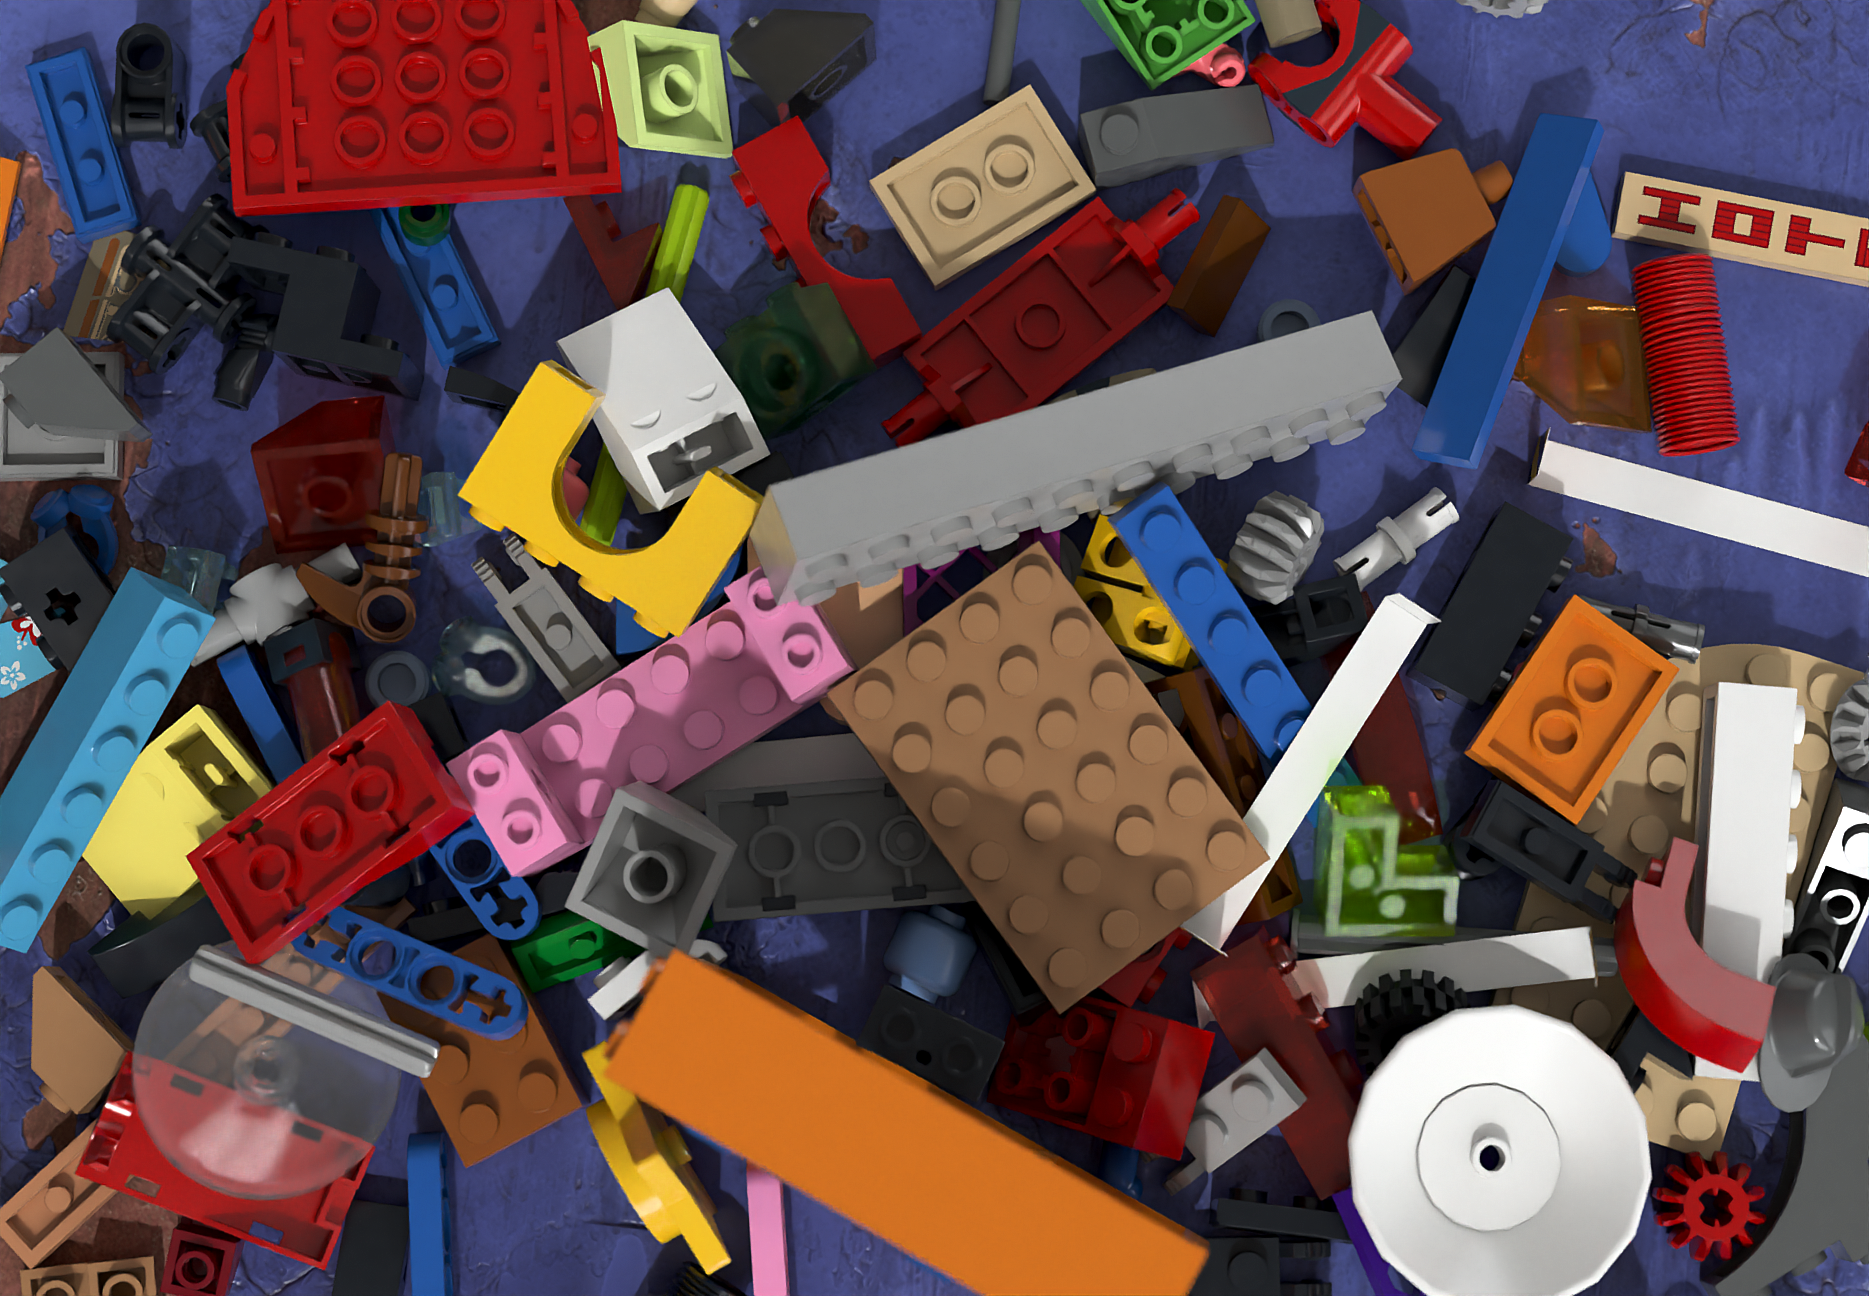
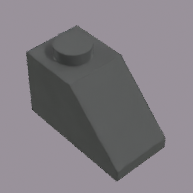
[0,327,153,442]

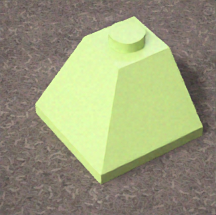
[587,20,733,159]

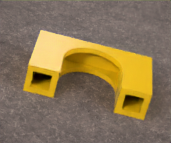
[458,360,764,638]

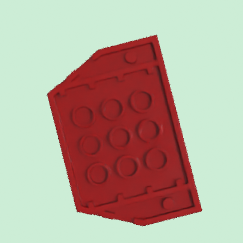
[226,0,622,217]

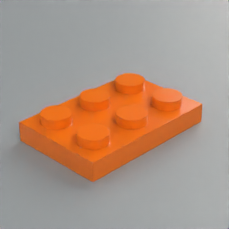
[1464,594,1680,826]

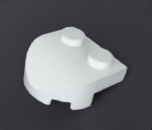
[588,939,728,1020]

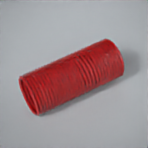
[1630,253,1741,457]

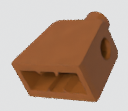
[1352,148,1513,296]

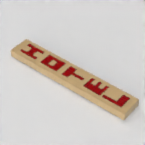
[1611,172,1869,287]

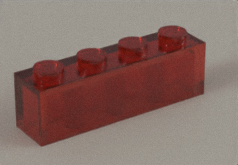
[1189,925,1364,1200]

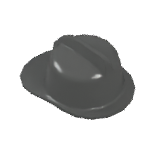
[1758,953,1865,1113]

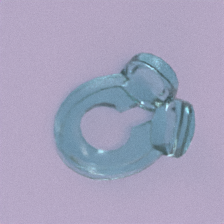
[432,616,537,705]

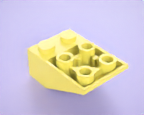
[82,704,277,920]

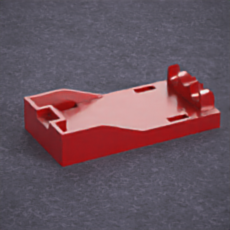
[186,700,476,965]
[74,1050,376,1271]

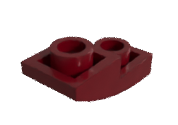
[160,1216,246,1296]

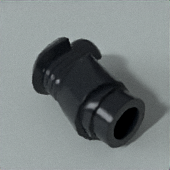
[211,313,279,411]

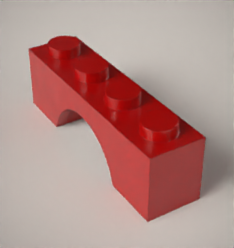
[729,115,922,381]

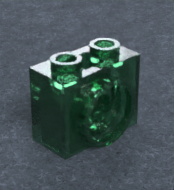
[713,282,878,441]

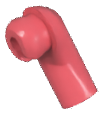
[1170,43,1246,88]

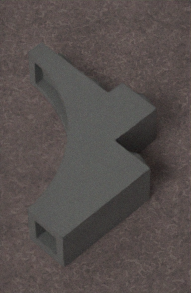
[1699,1034,1869,1296]

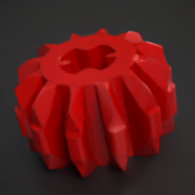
[1652,1151,1766,1261]

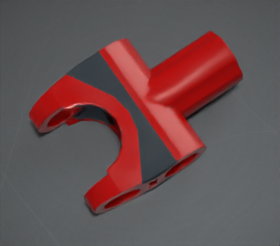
[1247,0,1443,161]

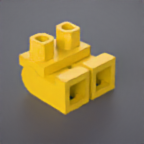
[1073,514,1228,671]

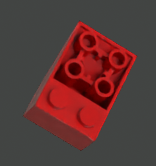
[986,996,1216,1161]

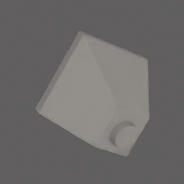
[564,781,737,959]

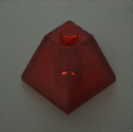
[250,395,396,554]

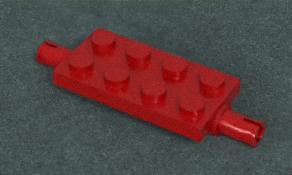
[880,187,1200,448]

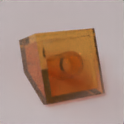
[1513,295,1652,434]

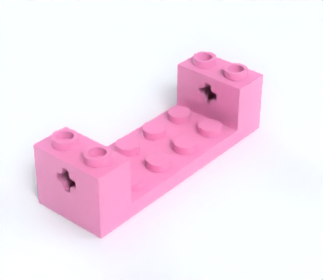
[446,565,860,878]

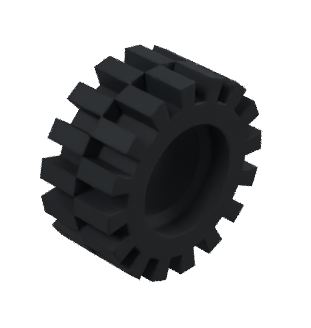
[1354,969,1471,1076]

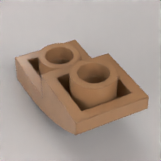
[20,1256,156,1296]

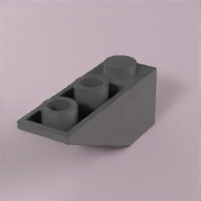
[1781,777,1869,974]

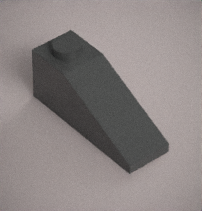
[1077,84,1275,192]

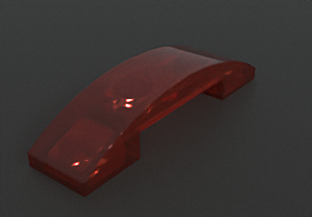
[1319,591,1443,852]

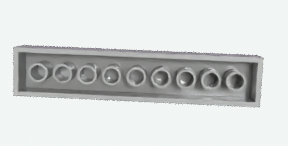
[749,310,1402,606]

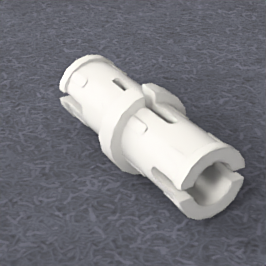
[1333,487,1459,592]

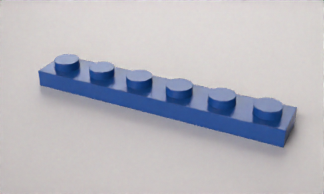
[1107,481,1366,828]

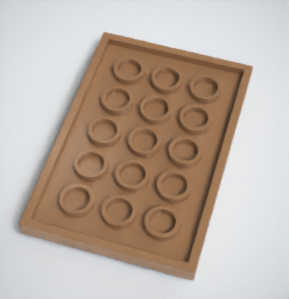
[826,541,1271,1014]

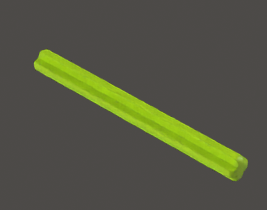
[579,184,709,546]

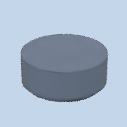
[1256,299,1321,343]
[365,651,432,708]

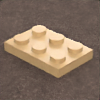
[869,84,1096,291]

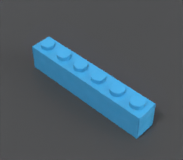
[0,567,216,953]

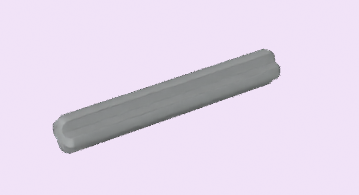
[189,944,440,1078]

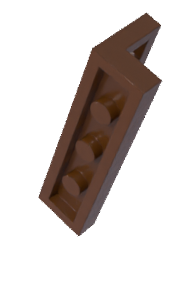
[1143,665,1303,926]

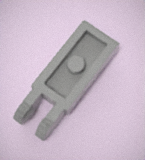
[471,533,623,703]
[1139,1048,1307,1196]

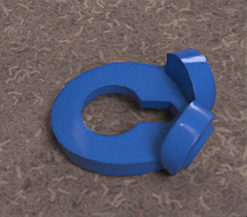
[30,484,119,576]

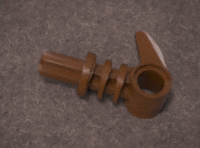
[295,452,430,643]

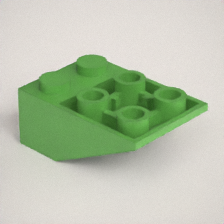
[1080,0,1256,90]

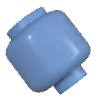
[882,904,978,1004]

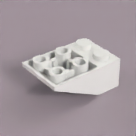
[555,287,770,514]

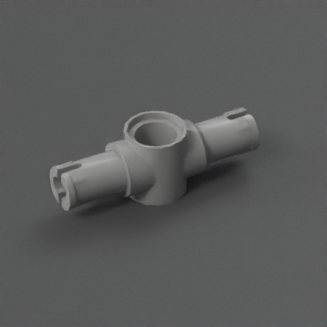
[191,543,363,668]

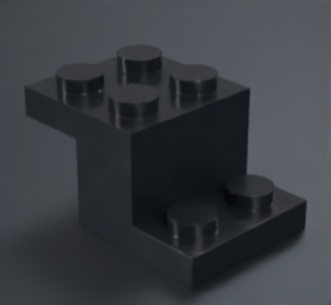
[227,232,424,401]

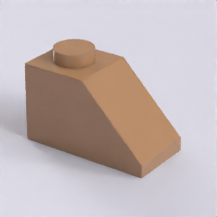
[31,966,148,1114]

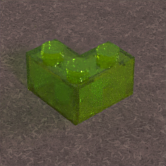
[1313,785,1460,937]

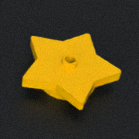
[582,1040,731,1275]

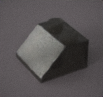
[726,9,877,128]

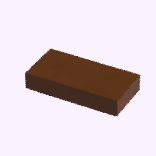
[1166,194,1271,337]

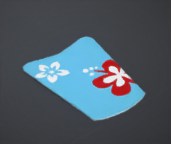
[0,608,66,698]

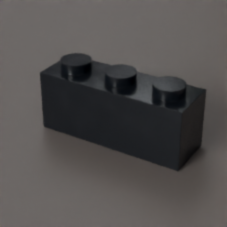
[1406,501,1574,712]

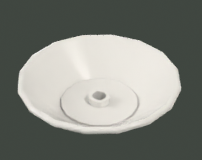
[1348,1005,1652,1296]

